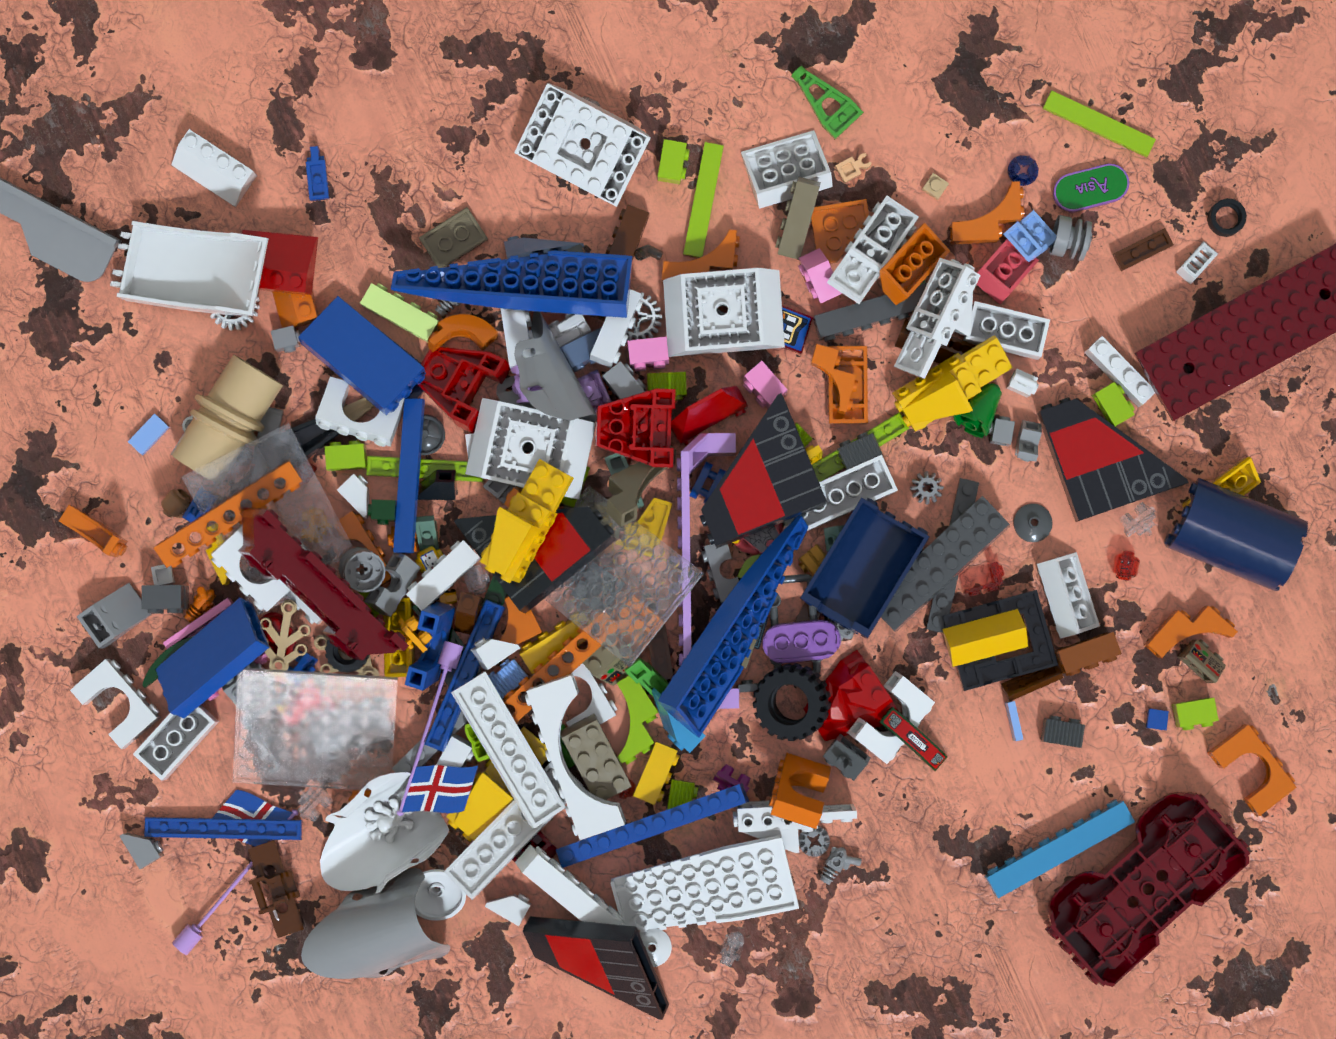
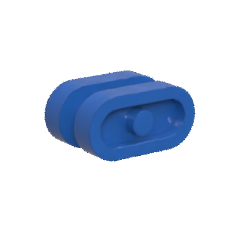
[690,461,726,504]

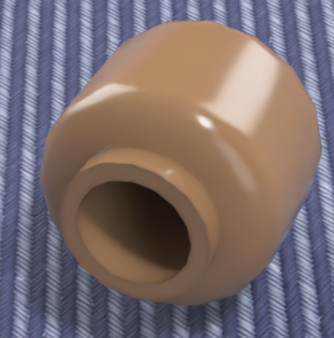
[161,489,191,518]

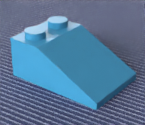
[651,688,706,753]

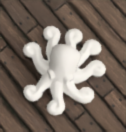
[365,798,413,843]

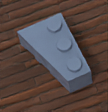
[560,327,602,372]

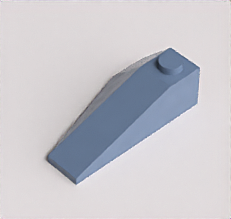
[504,236,585,259]

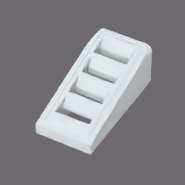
[1176,241,1218,284]

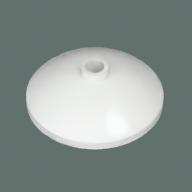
[415,869,466,921]

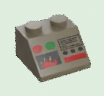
[583,633,639,686]
[1177,639,1226,683]

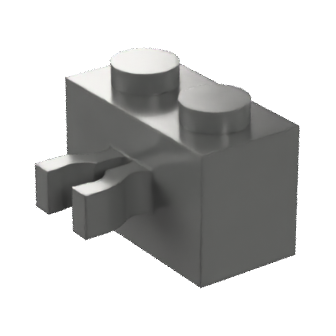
[823,734,871,781]

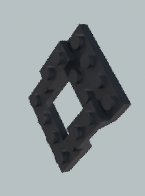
[942,590,1058,691]

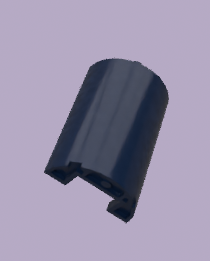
[1164,478,1308,591]
[800,497,930,639]

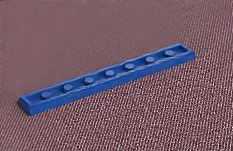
[393,399,425,553]
[425,600,505,752]
[144,817,302,840]

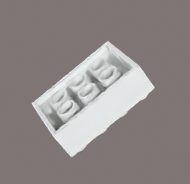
[741,130,833,209]

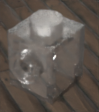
[463,564,491,595]

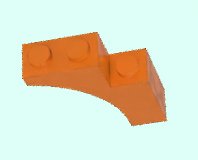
[950,181,1024,244]
[661,229,740,283]
[59,505,128,558]
[1144,606,1238,658]

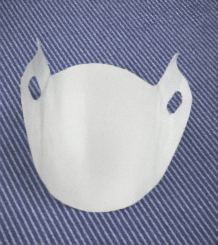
[320,772,449,893]

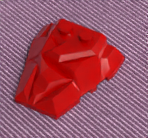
[596,388,676,468]
[803,650,899,741]

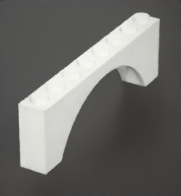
[525,673,626,840]

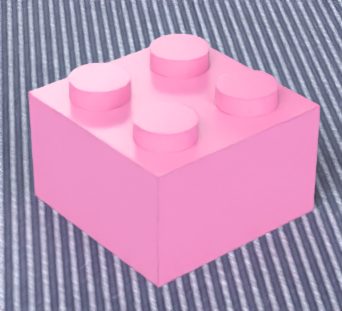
[798,248,842,303]
[628,337,669,371]
[743,361,787,409]

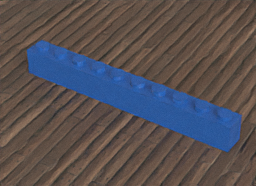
[556,783,749,868]

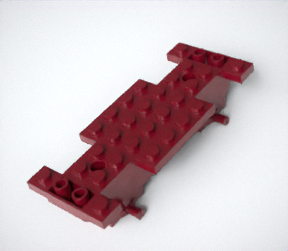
[238,507,409,661]

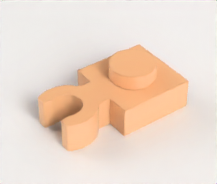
[835,153,872,184]

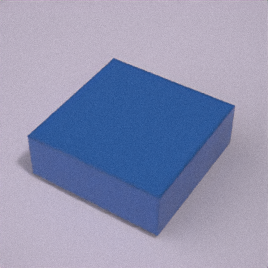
[1146,709,1169,731]

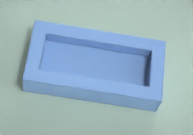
[128,414,170,455]
[1005,701,1024,741]

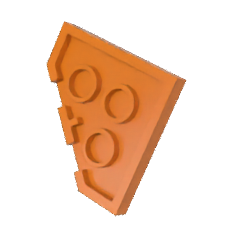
[811,199,869,264]

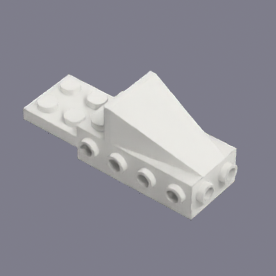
[827,196,919,304]
[894,258,981,379]
[733,798,857,853]

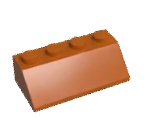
[880,223,950,305]
[272,291,319,328]

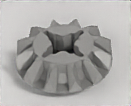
[799,826,830,857]

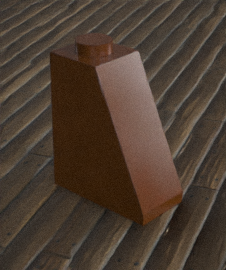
[454,592,484,635]

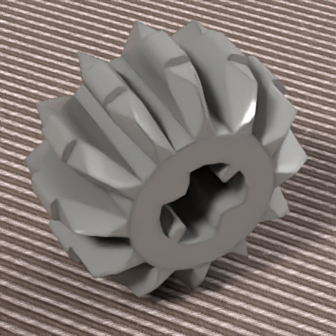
[910,471,944,505]

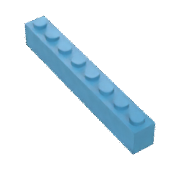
[984,799,1135,899]

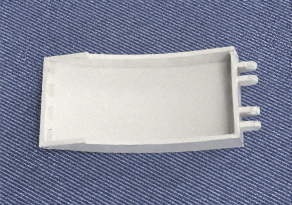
[110,221,269,316]

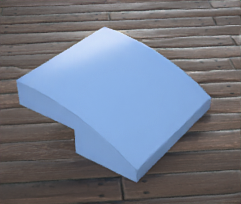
[1003,210,1057,262]

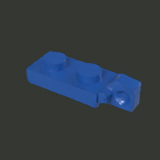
[306,146,330,201]

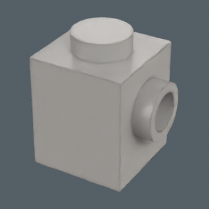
[271,326,301,353]
[988,416,1015,447]

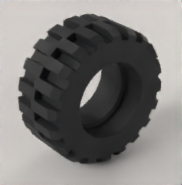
[753,663,831,741]

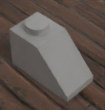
[120,833,164,869]

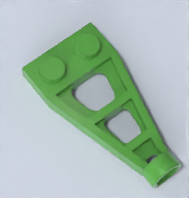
[791,66,864,139]

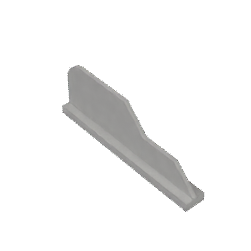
[0,178,122,282]

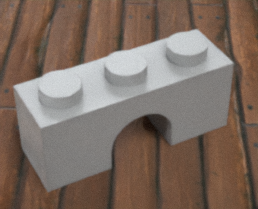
[701,544,739,603]
[364,553,421,617]

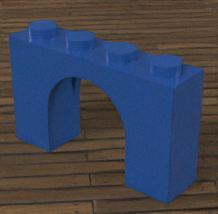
[405,601,456,691]

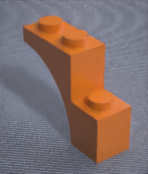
[810,344,858,415]

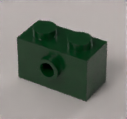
[368,499,397,525]

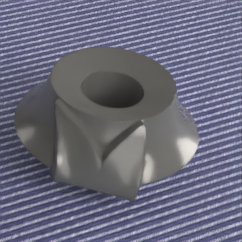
[421,414,445,455]

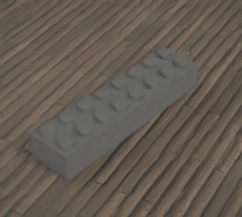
[881,496,1010,632]

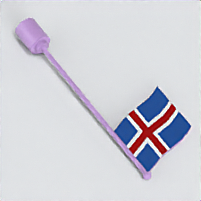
[397,641,479,816]
[172,790,298,955]

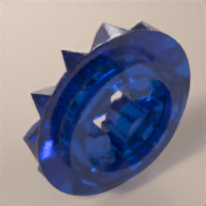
[1008,155,1039,186]

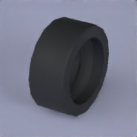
[1207,198,1247,237]

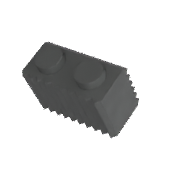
[836,432,882,471]
[1041,715,1085,748]

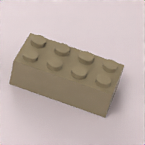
[560,714,632,800]

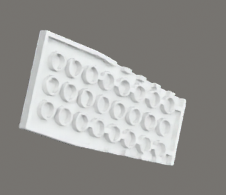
[610,835,799,933]

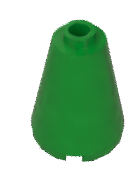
[953,383,1002,438]

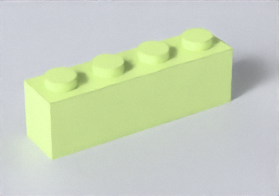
[360,283,439,343]

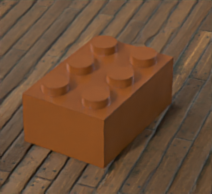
[1054,632,1122,676]

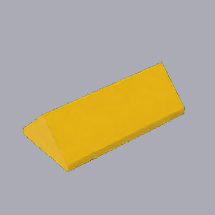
[1181,456,1261,508]
[383,598,415,677]
[942,609,1028,667]

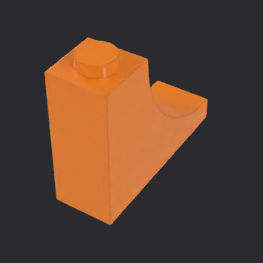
[499,596,543,645]

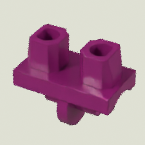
[713,764,750,793]

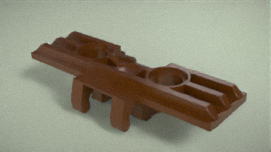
[248,840,304,938]

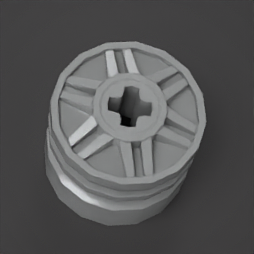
[1049,215,1092,261]
[338,547,386,593]

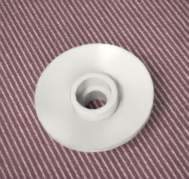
[639,928,672,967]

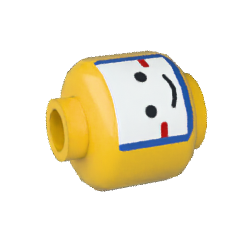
[415,546,443,573]

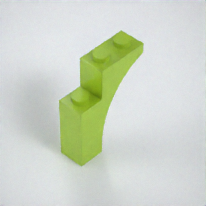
[617,676,658,765]

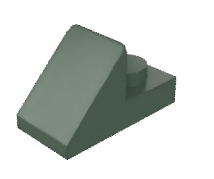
[416,515,439,551]

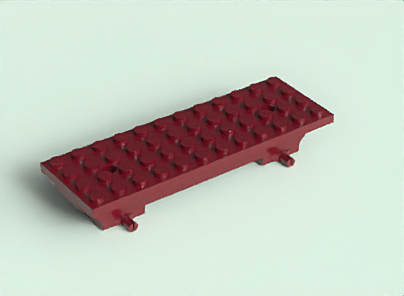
[1134,244,1336,421]

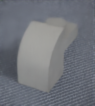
[1015,420,1042,462]

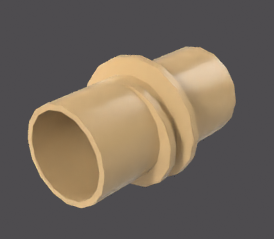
[171,355,283,485]

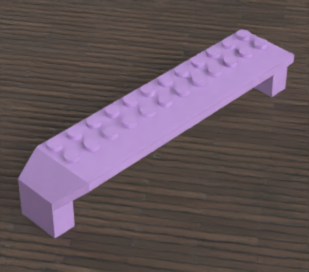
[677,433,739,709]

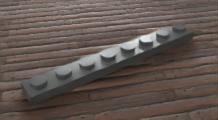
[926,478,979,633]

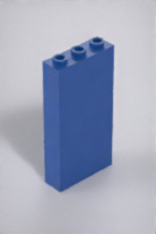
[298,296,426,416]
[156,598,269,718]

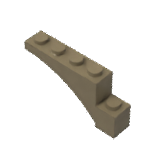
[607,445,676,527]

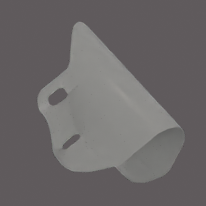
[496,311,597,451]
[301,868,450,979]

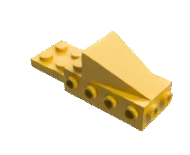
[892,335,1013,431]
[480,459,574,583]
[446,727,547,842]

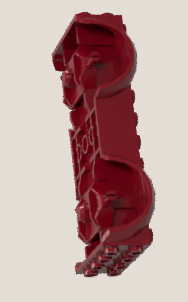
[1044,792,1251,987]

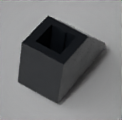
[418,470,457,500]

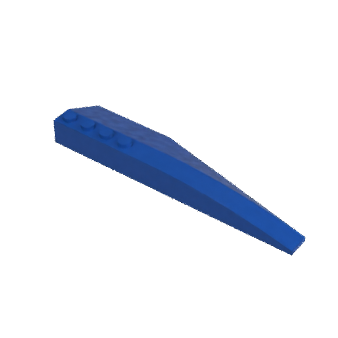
[391,250,632,318]
[658,515,808,737]

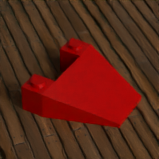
[417,347,511,433]
[671,386,748,446]

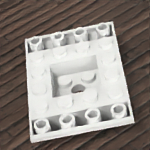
[514,83,651,207]
[663,268,785,357]
[465,398,596,499]

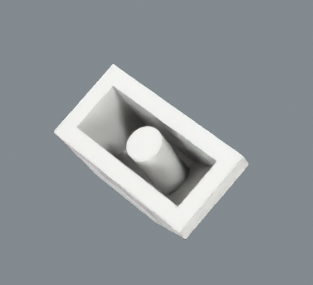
[337,474,369,519]
[471,638,520,670]
[485,893,531,926]

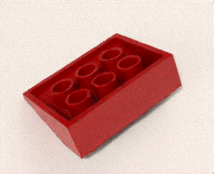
[241,230,318,295]

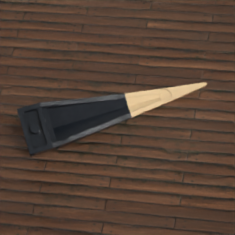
[257,398,374,470]

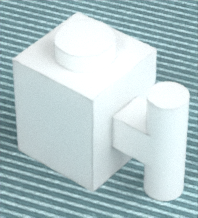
[1007,369,1039,398]

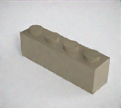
[775,176,821,260]

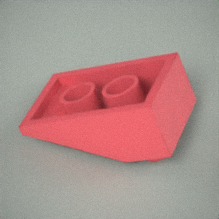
[976,239,1039,305]

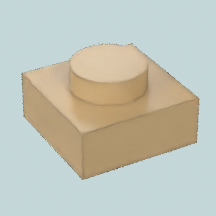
[922,173,949,200]

